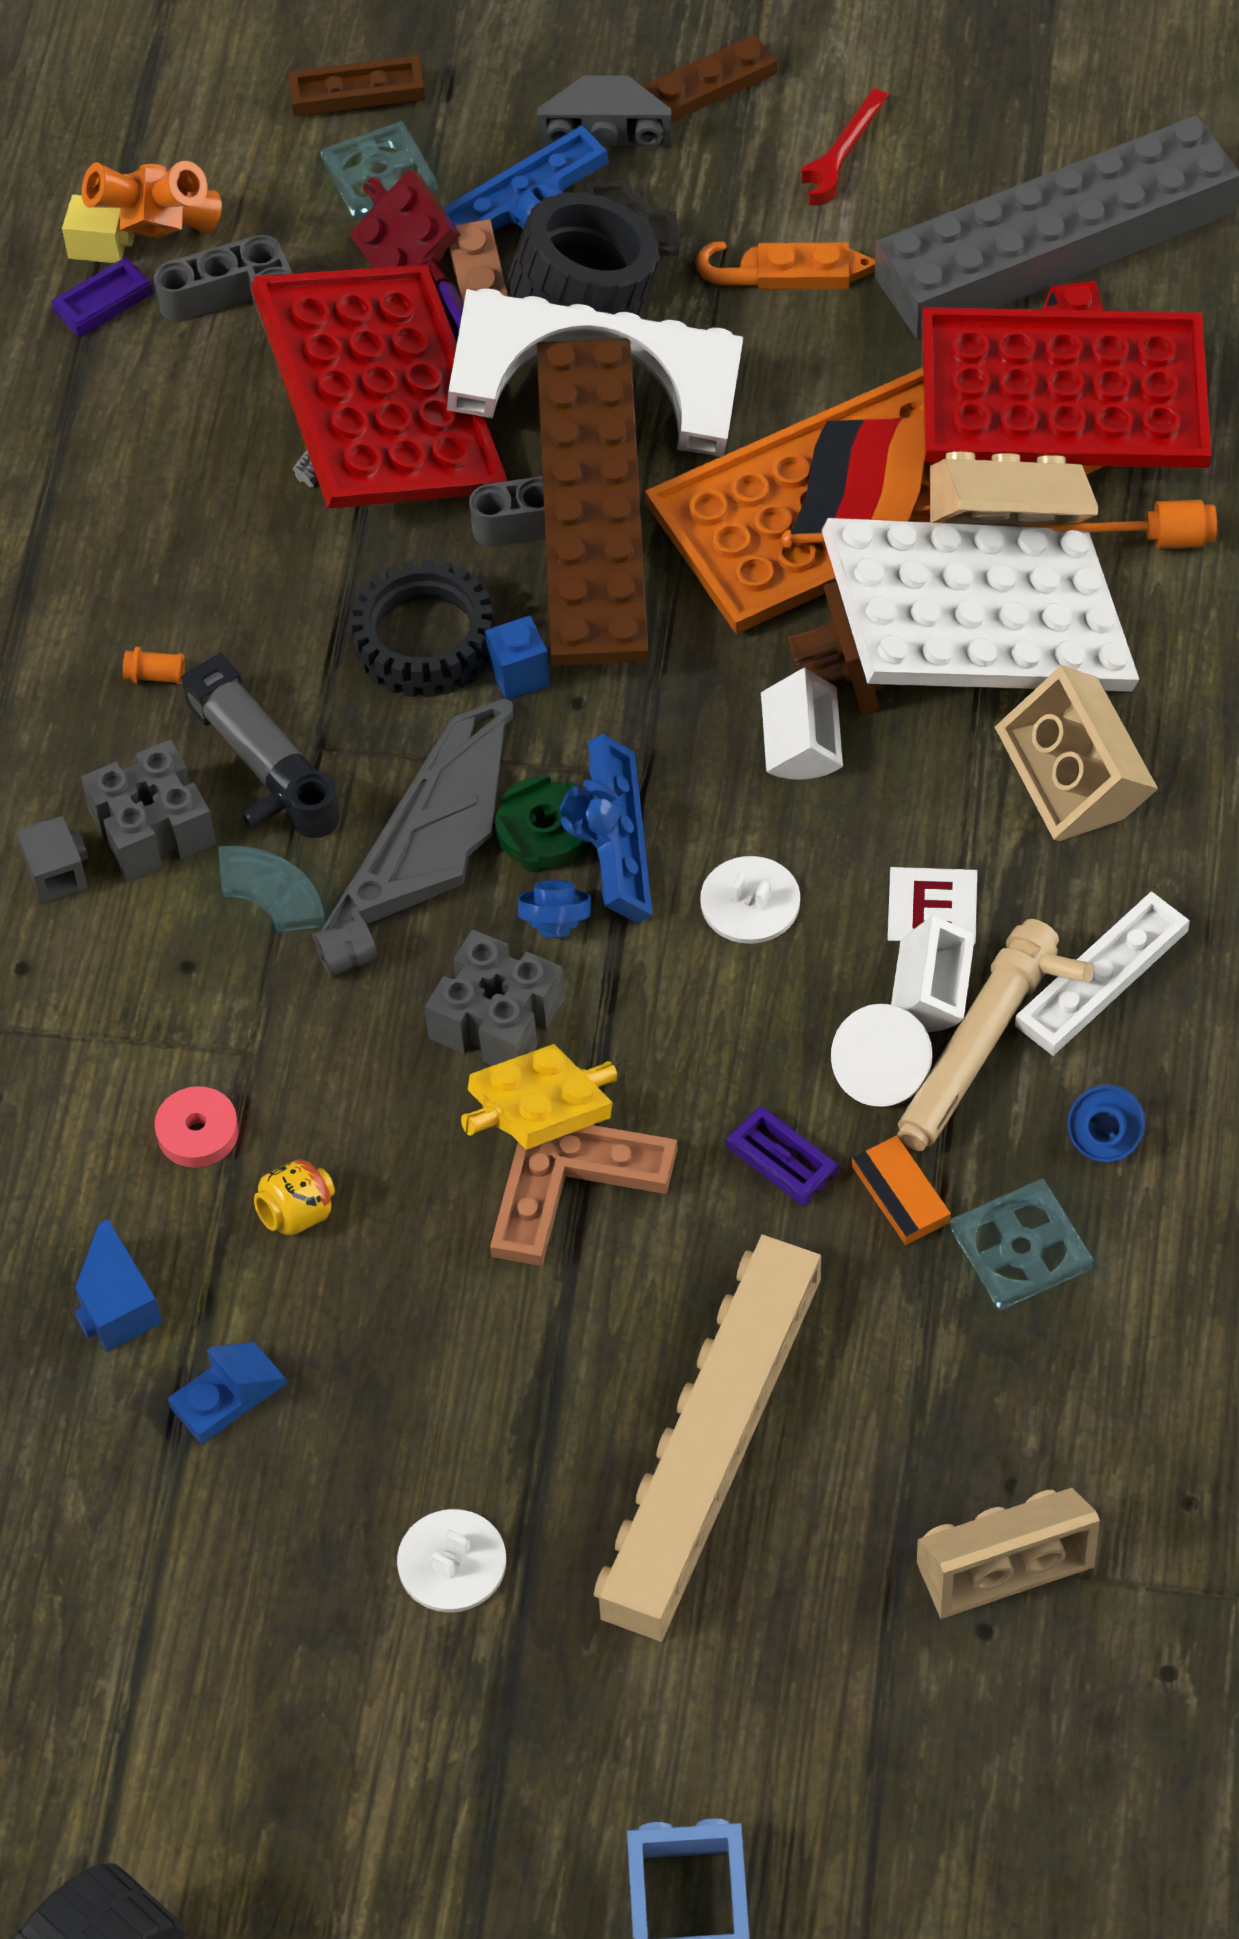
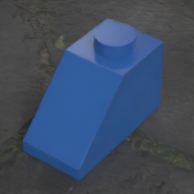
[74,1219,162,1352]

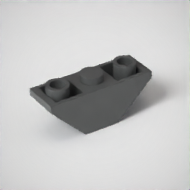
[537,75,672,147]

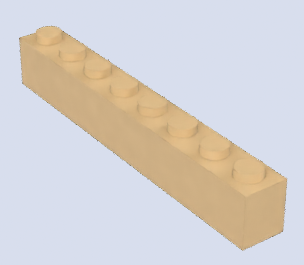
[594,1234,821,1642]

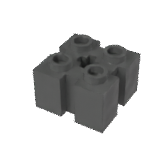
[80,739,217,882]
[424,929,565,1066]

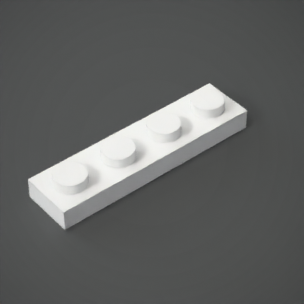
[1015,891,1190,1056]

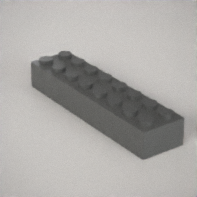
[875,115,1239,340]

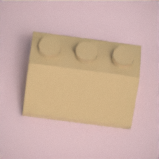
[930,452,1098,526]
[995,665,1158,841]
[917,1488,1100,1619]

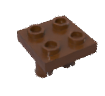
[787,581,884,715]

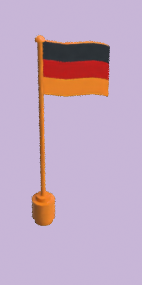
[781,417,1217,549]

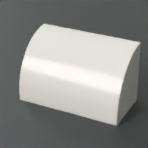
[761,667,843,780]
[891,915,975,1032]

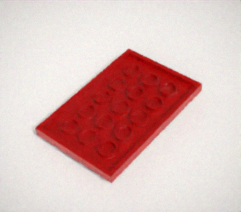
[251,265,508,509]
[922,307,1211,468]

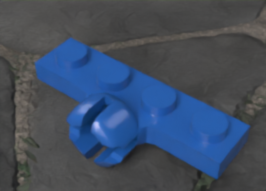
[443,125,609,232]
[559,734,653,924]

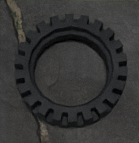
[352,559,495,698]

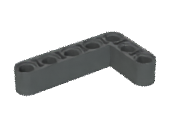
[153,235,293,337]
[469,357,546,546]

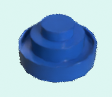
[517,880,591,938]
[1067,1084,1146,1162]

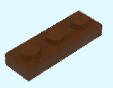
[642,34,777,122]
[288,55,425,116]

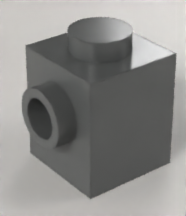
[16,816,89,904]

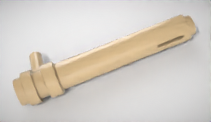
[898,919,1094,1151]

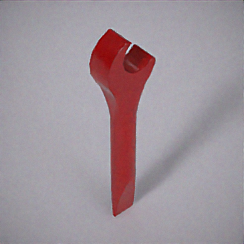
[801,88,889,206]

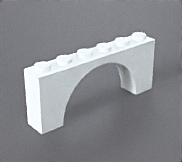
[447,288,743,457]

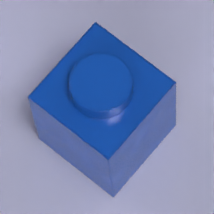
[485,615,550,700]

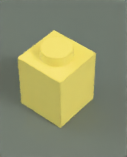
[62,194,135,263]

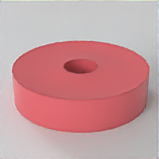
[155,1086,239,1168]

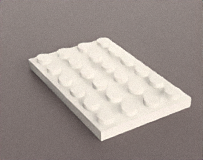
[821,518,1139,692]

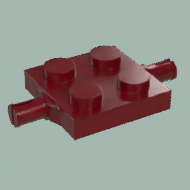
[349,169,461,293]

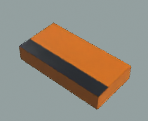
[852,1135,951,1246]

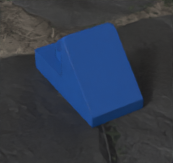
[168,1342,287,1444]

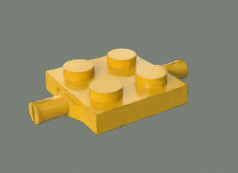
[461,1044,617,1150]

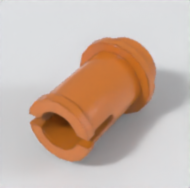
[123,646,185,685]

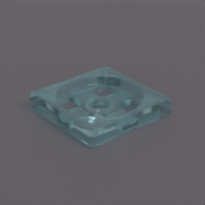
[320,121,438,220]
[950,1178,1094,1311]

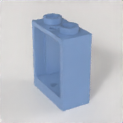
[627,1818,749,1939]

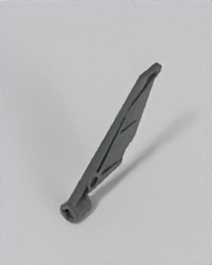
[312,699,514,978]

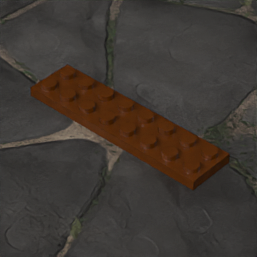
[537,338,648,666]

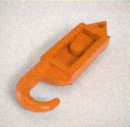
[695,241,875,290]

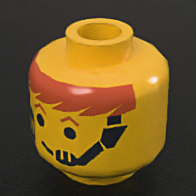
[254,1159,335,1236]

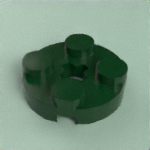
[495,776,593,873]

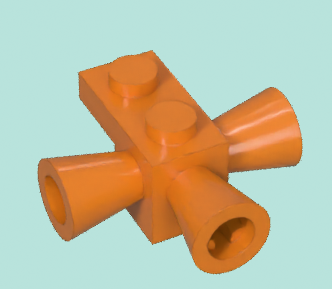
[82,161,222,239]

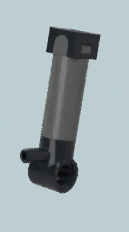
[181,653,340,838]

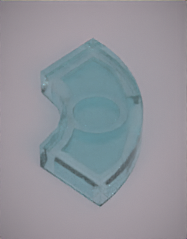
[218,846,326,932]

